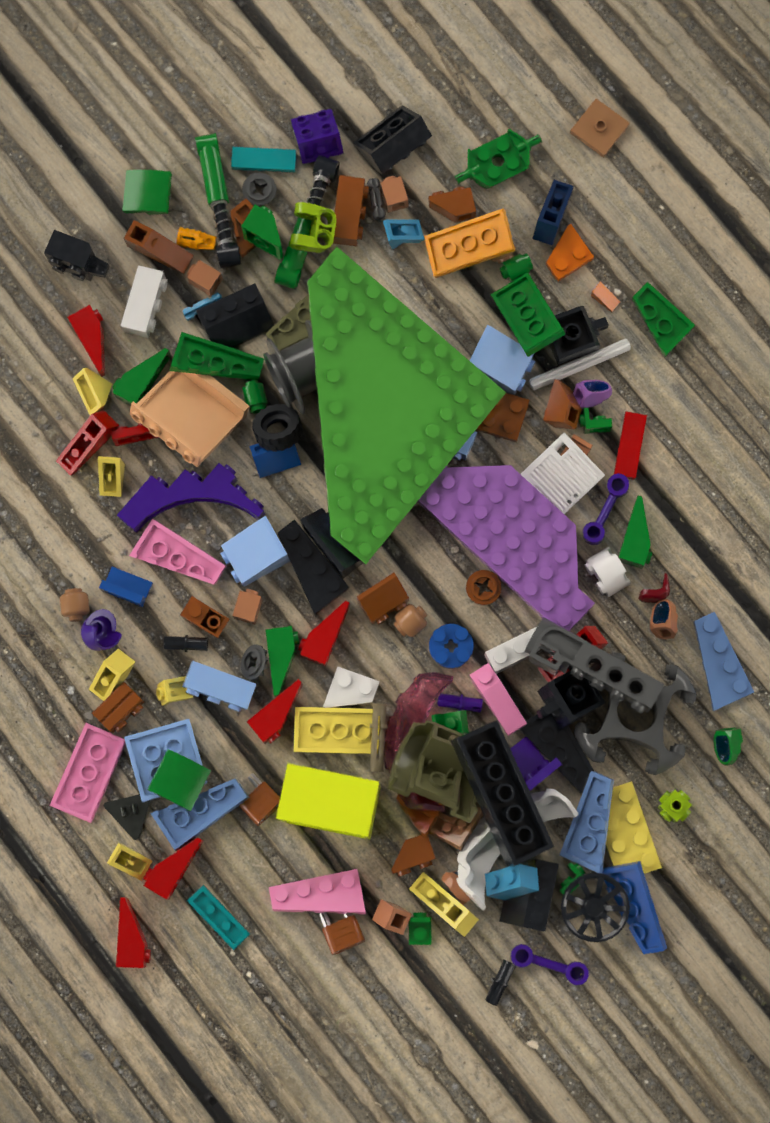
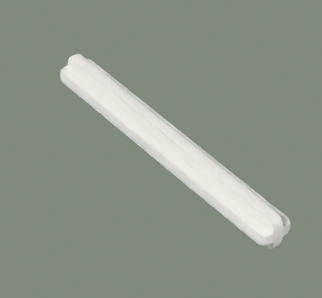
[529,339,631,391]

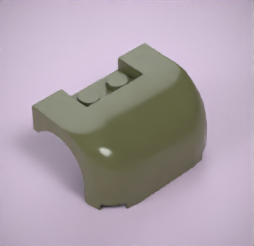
[387,720,478,823]

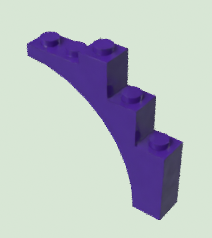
[117,463,265,533]

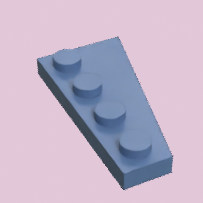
[694,612,754,711]
[560,771,614,873]

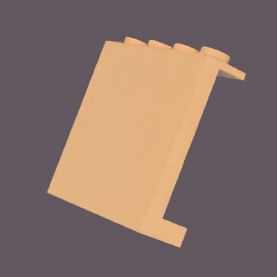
[130,371,250,467]

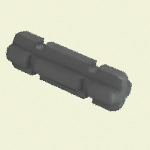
[367,178,386,220]

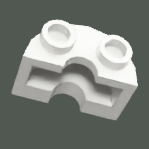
[584,547,631,597]

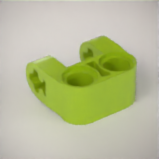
[289,202,336,253]

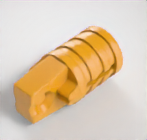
[176,227,217,250]

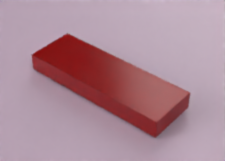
[613,411,647,480]

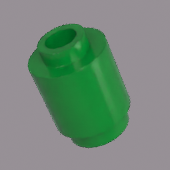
[500,253,533,282]
[242,380,268,414]

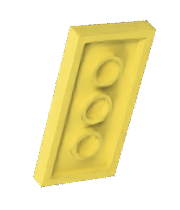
[294,707,380,754]
[606,781,662,874]

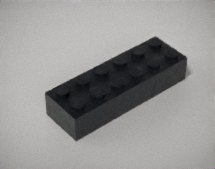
[451,720,554,867]

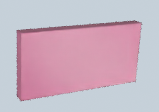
[50,723,126,823]

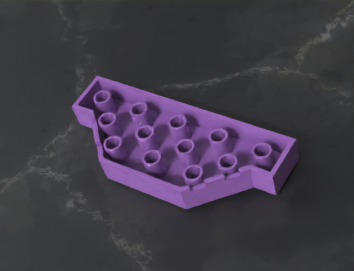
[417,465,595,631]

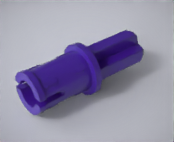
[437,693,483,713]

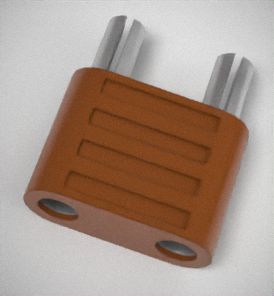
[239,773,280,826]
[319,912,366,955]

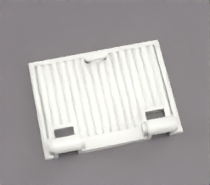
[521,432,605,514]

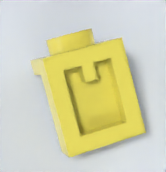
[156,676,193,706]

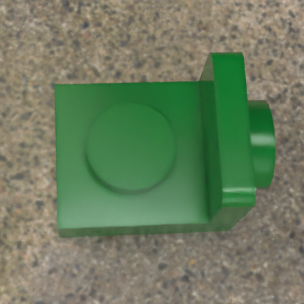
[579,408,613,434]
[432,710,469,734]
[559,862,586,895]
[409,913,432,945]

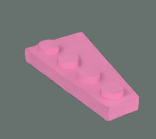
[129,519,227,585]
[269,869,366,915]

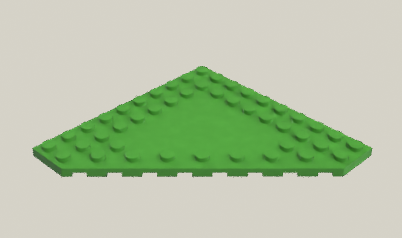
[307,247,506,564]

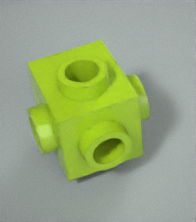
[657,790,692,823]

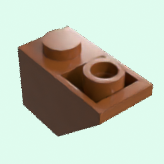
[428,187,476,223]
[543,379,582,430]
[180,596,230,638]
[391,835,436,877]

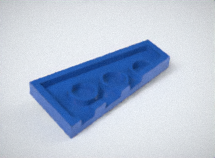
[600,861,667,954]

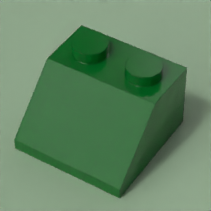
[241,204,283,260]

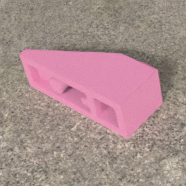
[470,663,527,736]

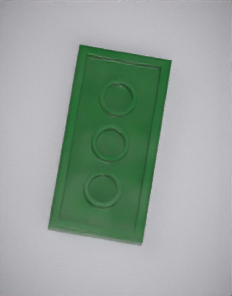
[491,272,566,357]

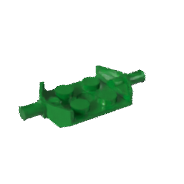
[455,129,542,189]

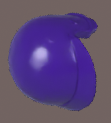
[81,609,122,651]

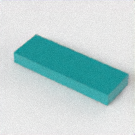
[231,147,297,173]
[187,885,250,950]

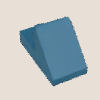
[383,220,425,249]

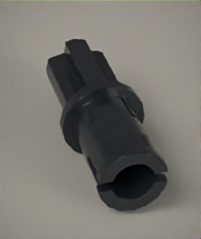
[163,635,208,652]
[485,959,517,1006]

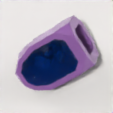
[573,379,612,409]

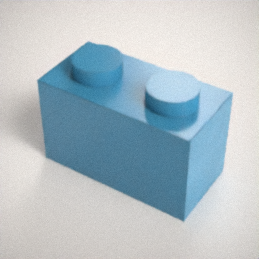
[485,864,539,900]

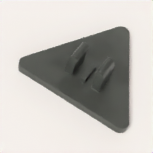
[104,794,151,840]

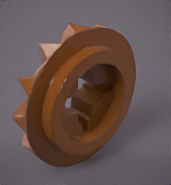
[466,570,501,605]

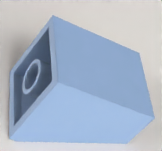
[470,325,535,395]
[220,516,290,587]

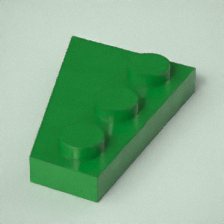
[632,282,695,357]

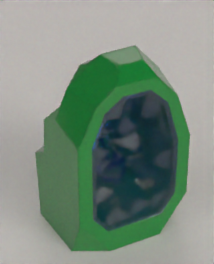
[713,727,743,766]

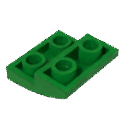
[122,170,172,215]
[147,749,211,811]

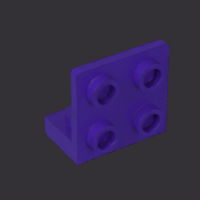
[291,109,344,164]
[510,737,562,791]

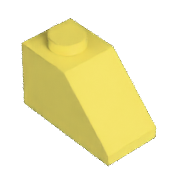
[89,648,135,701]

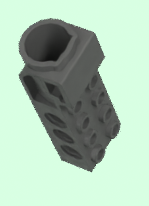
[525,617,664,714]

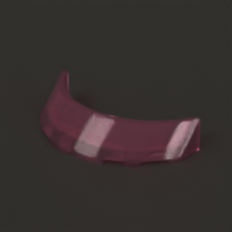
[384,672,454,812]

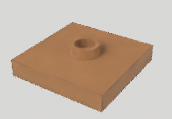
[570,99,630,158]

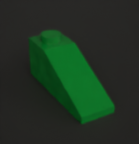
[113,348,172,406]
[618,495,653,569]
[266,626,299,698]

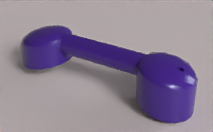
[583,473,629,545]
[510,944,589,985]

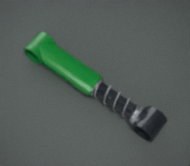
[195,133,242,269]
[274,155,340,290]

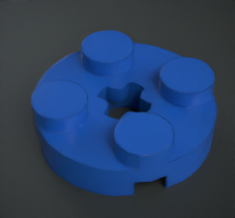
[429,624,473,669]

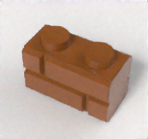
[92,682,144,733]

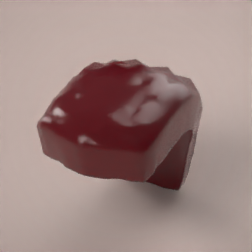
[638,573,670,603]

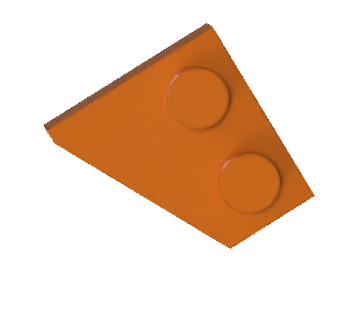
[546,224,594,282]

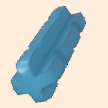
[182,293,222,321]

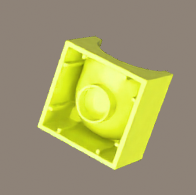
[276,763,381,840]

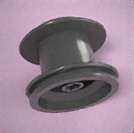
[263,320,317,414]

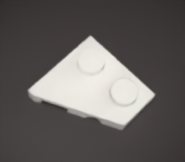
[323,667,380,708]

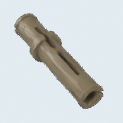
[370,703,388,772]

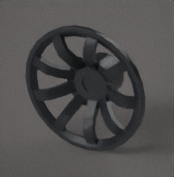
[561,873,630,943]

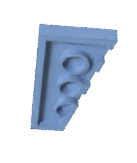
[151,779,249,851]

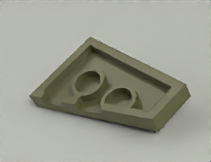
[266,294,311,351]

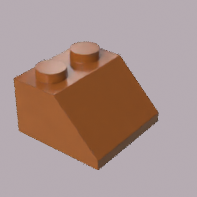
[357,573,409,625]

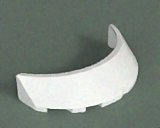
[457,789,579,911]

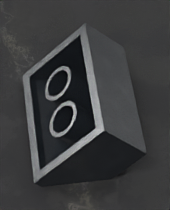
[353,105,432,174]
[196,283,274,348]
[300,508,363,579]
[499,858,559,932]

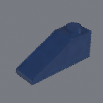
[532,180,574,246]

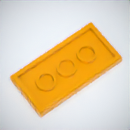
[424,208,515,278]

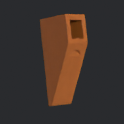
[124,220,194,274]

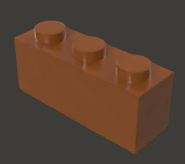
[333,175,369,247]

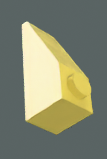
[409,872,479,937]

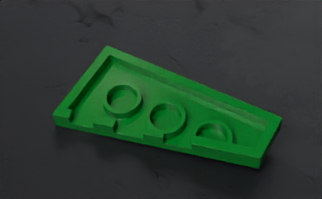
[169,332,264,380]

